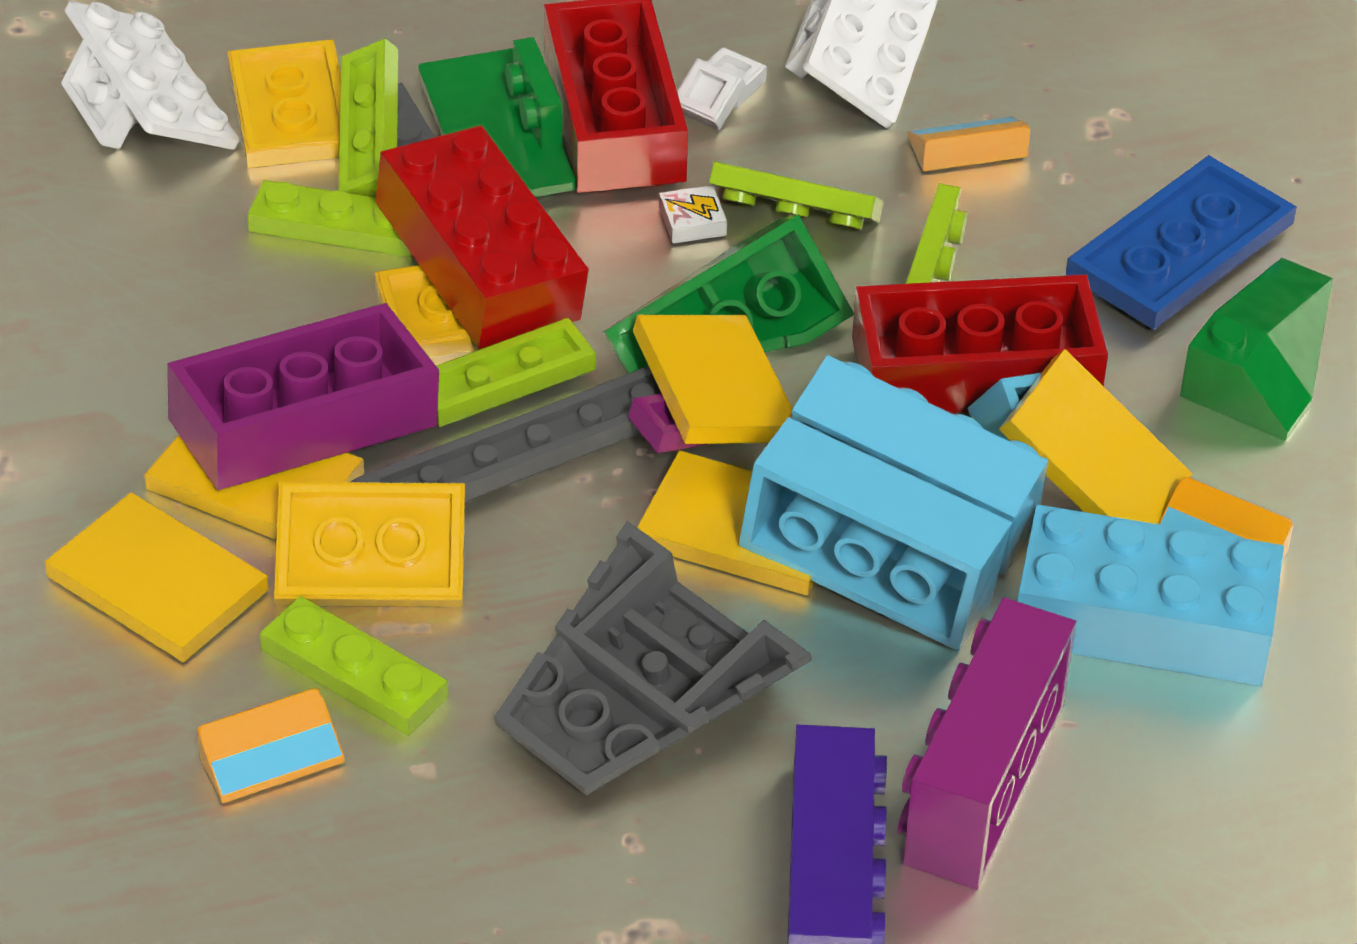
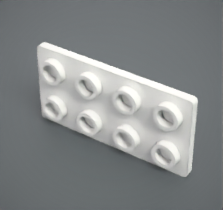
[785,0,938,128]
[61,1,240,150]

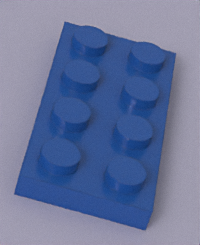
[1066,155,1297,330]

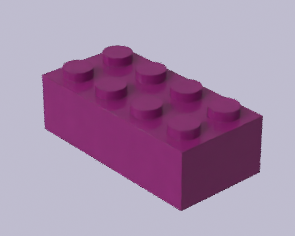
[167,303,439,490]
[897,597,1077,890]

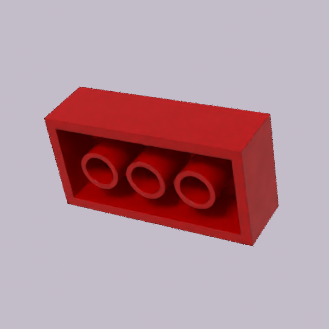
[544,0,688,193]
[375,125,589,349]
[852,274,1108,414]

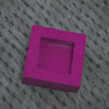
[628,394,708,453]

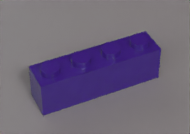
[787,724,887,944]

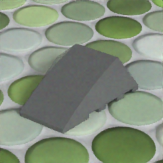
[493,521,812,796]

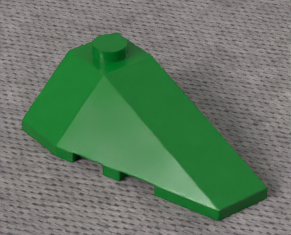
[602,214,854,374]
[1180,258,1333,441]

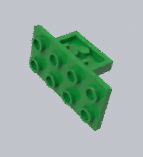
[418,37,576,197]

